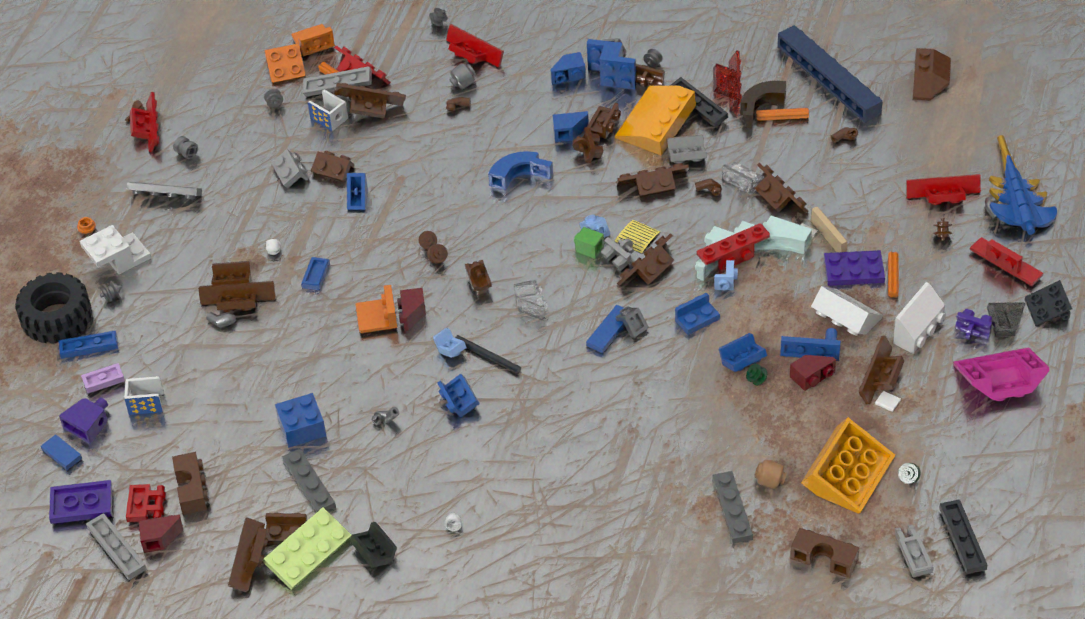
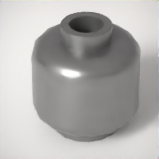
[449,63,476,89]

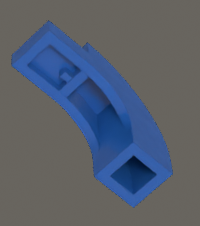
[488,151,553,190]

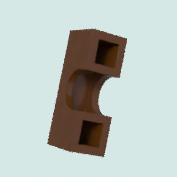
[172,452,209,515]
[790,528,859,579]

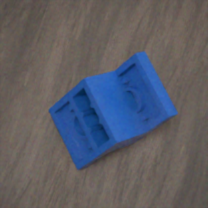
[587,39,636,89]

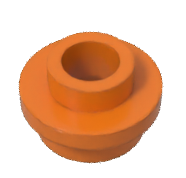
[77,217,96,234]

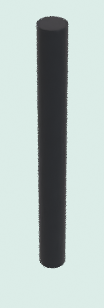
[455,335,521,374]

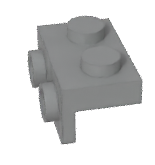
[667,134,707,163]
[271,149,310,188]

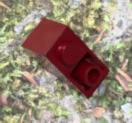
[397,287,426,331]
[790,355,836,391]
[139,514,183,553]

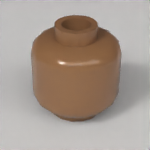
[754,459,786,489]

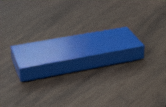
[586,304,625,353]
[59,330,118,359]

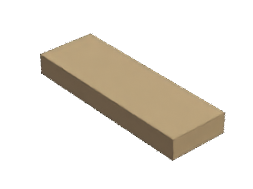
[811,207,847,252]

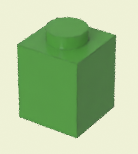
[574,227,604,259]

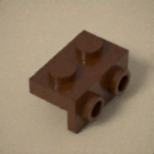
[587,103,621,139]
[311,151,355,182]
[211,261,251,285]

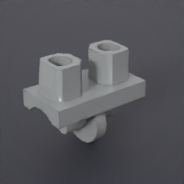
[601,237,634,271]

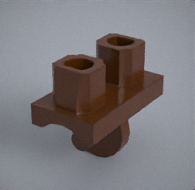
[636,64,665,87]
[572,127,604,163]
[465,260,492,295]

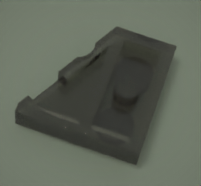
[987,302,1025,337]

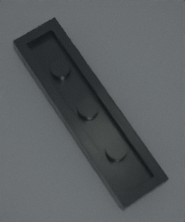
[669,77,728,128]
[939,499,988,574]

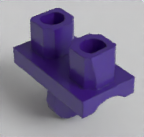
[955,308,992,340]

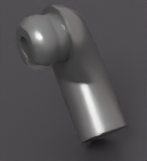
[985,196,998,220]
[206,312,236,328]
[372,407,399,425]

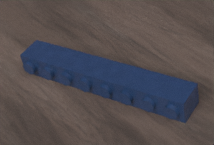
[778,25,883,122]

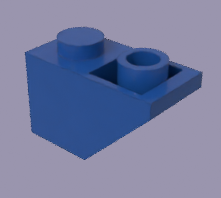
[550,52,586,85]
[552,111,589,142]

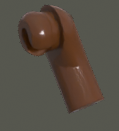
[446,97,471,111]
[830,127,858,143]
[695,179,722,196]

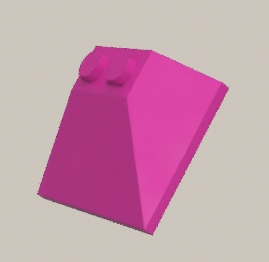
[953,347,1050,401]

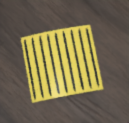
[615,220,660,253]

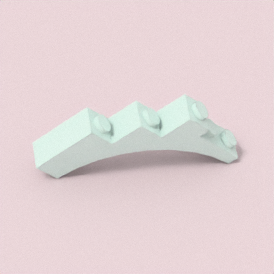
[695,216,812,281]

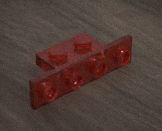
[713,50,742,111]

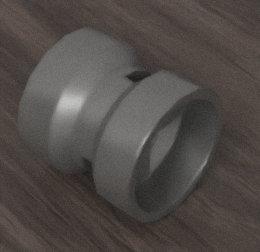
[173,136,198,159]

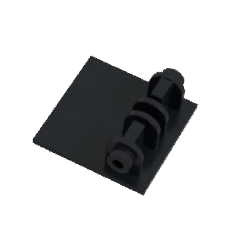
[1025,280,1072,326]

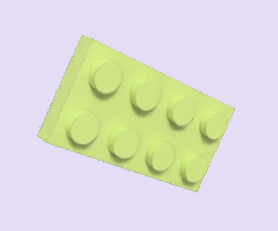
[263,507,351,590]

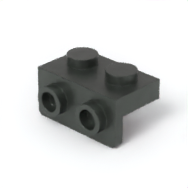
[349,522,397,568]

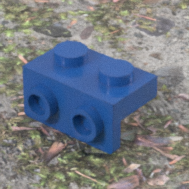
[719,333,767,372]
[437,374,480,417]

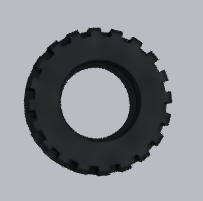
[15,272,92,344]

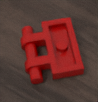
[126,484,166,522]

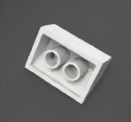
[893,282,946,354]
[811,286,883,336]

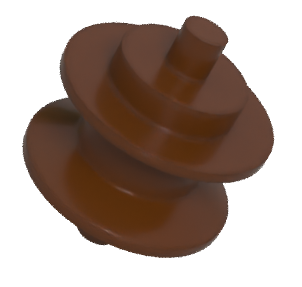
[933,218,953,241]
[418,231,437,249]
[427,244,448,264]

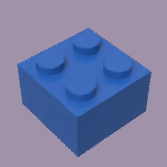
[275,393,326,448]

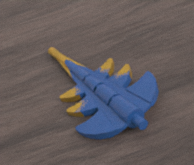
[989,135,1057,235]

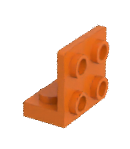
[291,24,335,56]
[265,43,306,83]
[356,285,397,333]

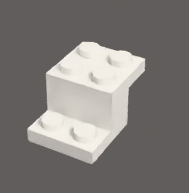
[80,225,151,274]

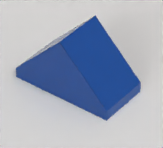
[347,173,368,210]

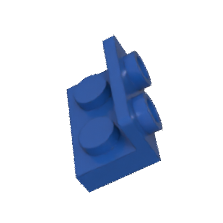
[675,293,720,335]

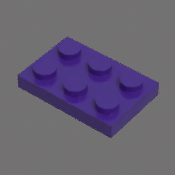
[824,250,885,286]
[49,480,112,524]

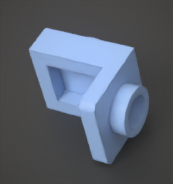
[579,214,610,238]
[714,260,738,290]
[433,328,467,358]

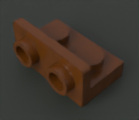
[265,512,307,546]

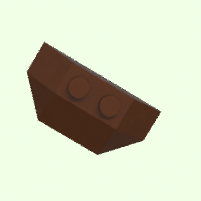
[912,48,951,101]

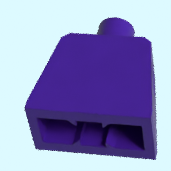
[59,397,108,444]

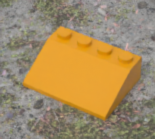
[615,86,696,156]
[801,417,895,514]

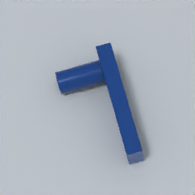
[780,328,841,360]

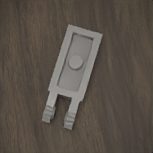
[895,525,934,577]

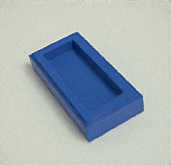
[301,257,330,291]
[41,434,82,470]

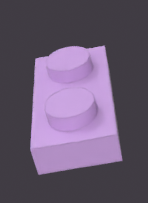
[81,363,125,394]

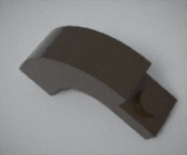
[740,81,787,129]

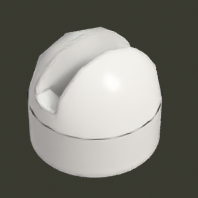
[266,239,281,255]
[445,513,462,531]

